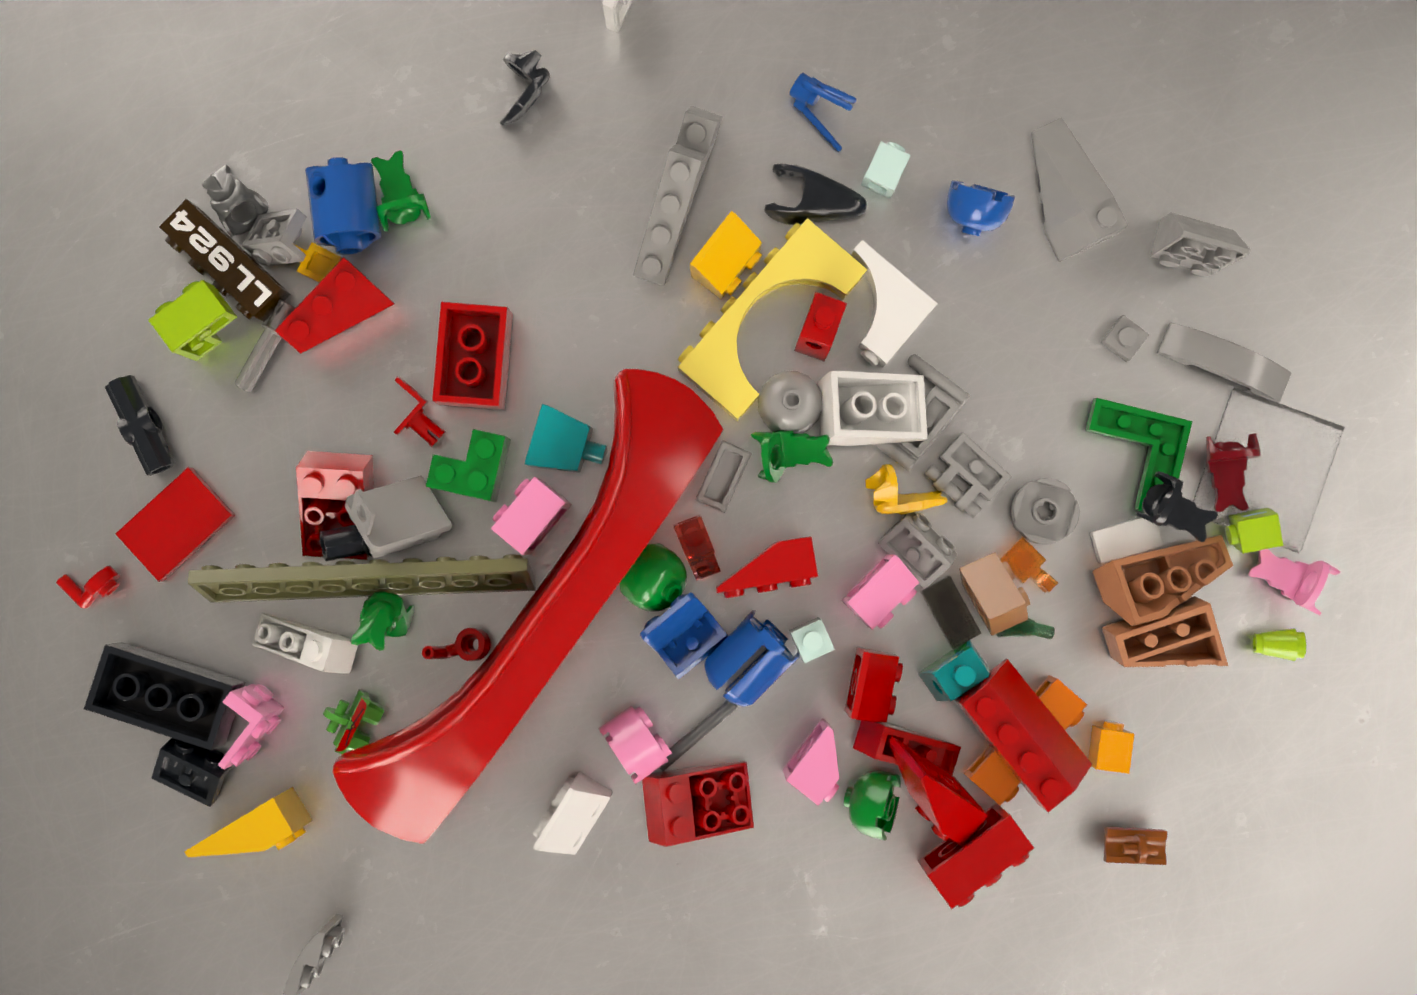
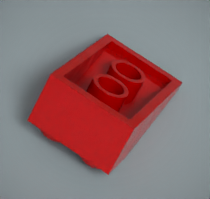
[889,737,988,846]

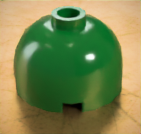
[620,543,687,612]
[844,771,901,841]

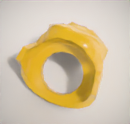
[865,464,947,515]

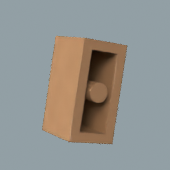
[959,552,1030,636]

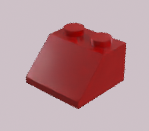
[844,647,903,722]

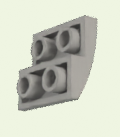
[283,914,345,995]

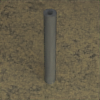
[660,700,738,772]

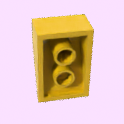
[184,787,313,857]

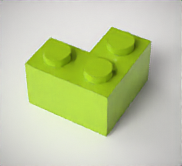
[148,279,237,361]

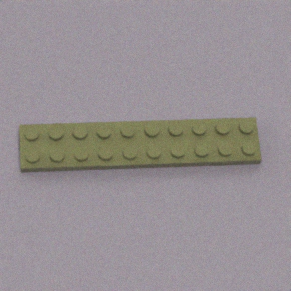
[188,554,536,603]

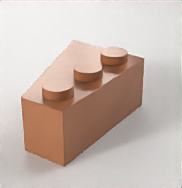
[1102,596,1228,667]

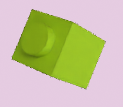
[1226,507,1283,554]

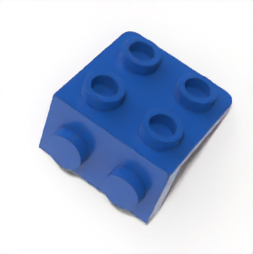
[640,593,729,679]

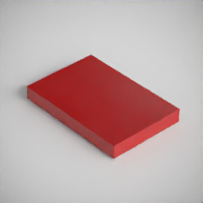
[115,467,236,582]

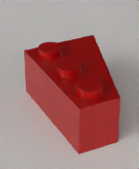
[274,257,395,354]

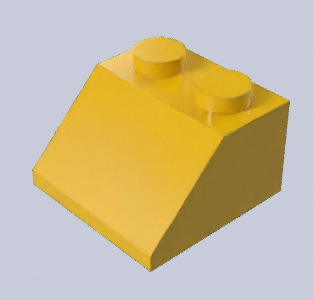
[690,211,763,300]

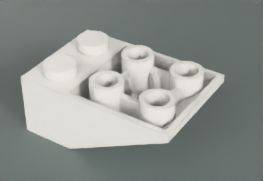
[533,771,613,855]

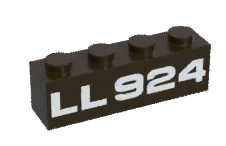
[159,199,291,322]

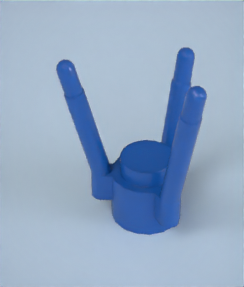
[789,73,857,152]

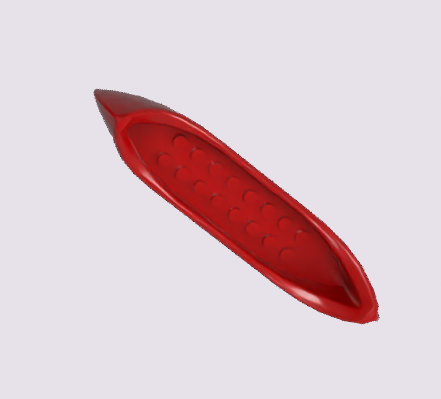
[333,369,724,844]

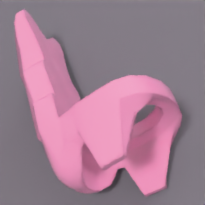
[1248,549,1340,615]

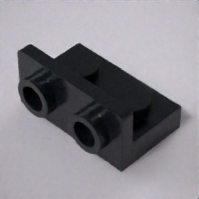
[151,738,234,807]

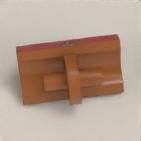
[1104,827,1167,865]

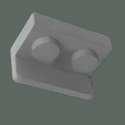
[242,209,307,266]
[878,512,957,589]

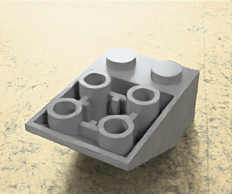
[1150,212,1250,276]

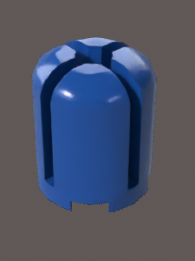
[704,610,800,707]

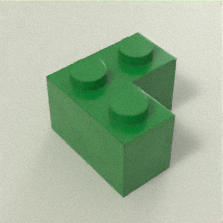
[426,429,511,503]

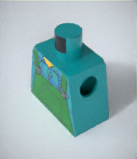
[918,639,990,701]

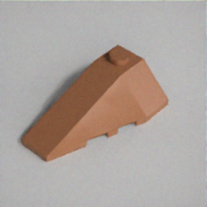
[1092,535,1233,626]

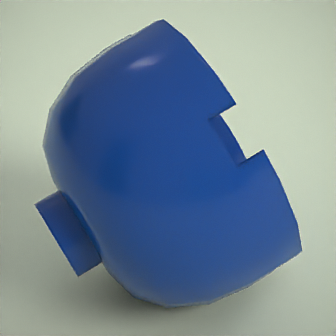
[947,180,1015,236]

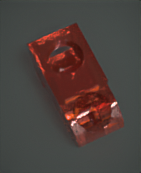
[673,514,721,581]

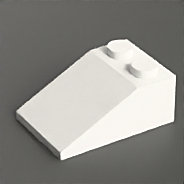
[817,371,928,446]

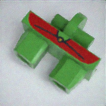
[323,689,384,754]

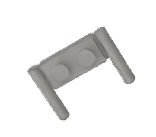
[874,355,970,471]

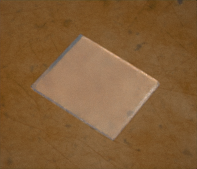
[1193,387,1345,553]

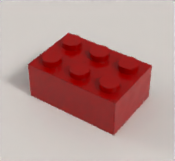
[432,302,513,410]
[917,803,1035,909]

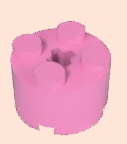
[598,706,672,784]

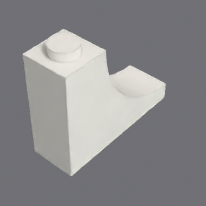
[851,240,938,368]

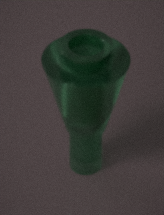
[996,617,1055,640]

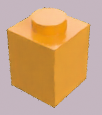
[1088,721,1134,774]

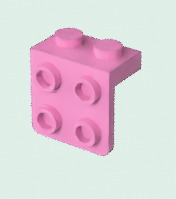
[218,684,284,770]

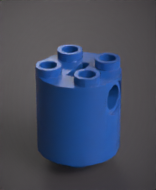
[305,157,381,255]

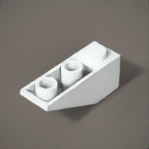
[252,614,358,674]

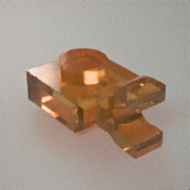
[1000,537,1058,593]

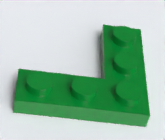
[1086,398,1193,511]

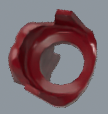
[1206,433,1261,512]

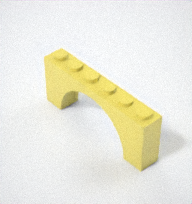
[678,218,867,422]

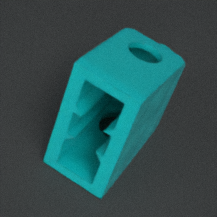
[524,404,607,473]

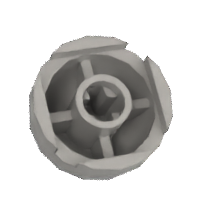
[758,371,822,434]

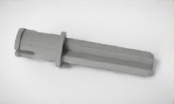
[235,299,295,392]

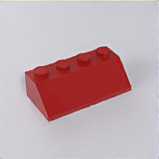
[955,658,1092,813]

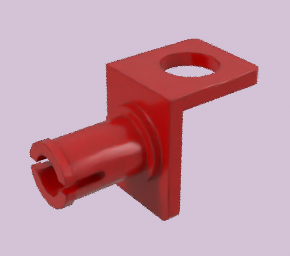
[394,377,446,447]

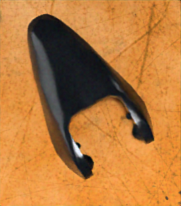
[764,164,867,225]

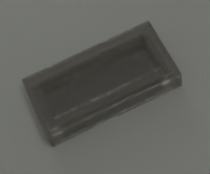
[920,575,982,649]

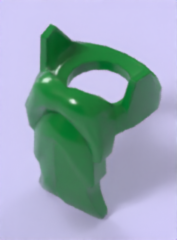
[371,150,431,232]
[751,430,833,483]
[351,591,414,651]

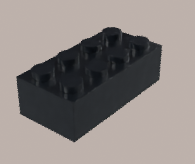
[84,642,246,750]

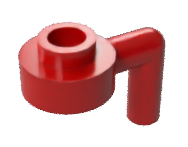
[56,566,120,609]
[422,628,491,661]

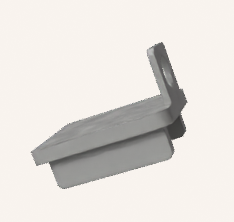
[345,475,453,558]

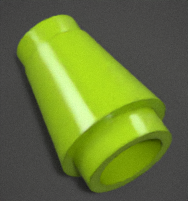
[1252,628,1306,661]

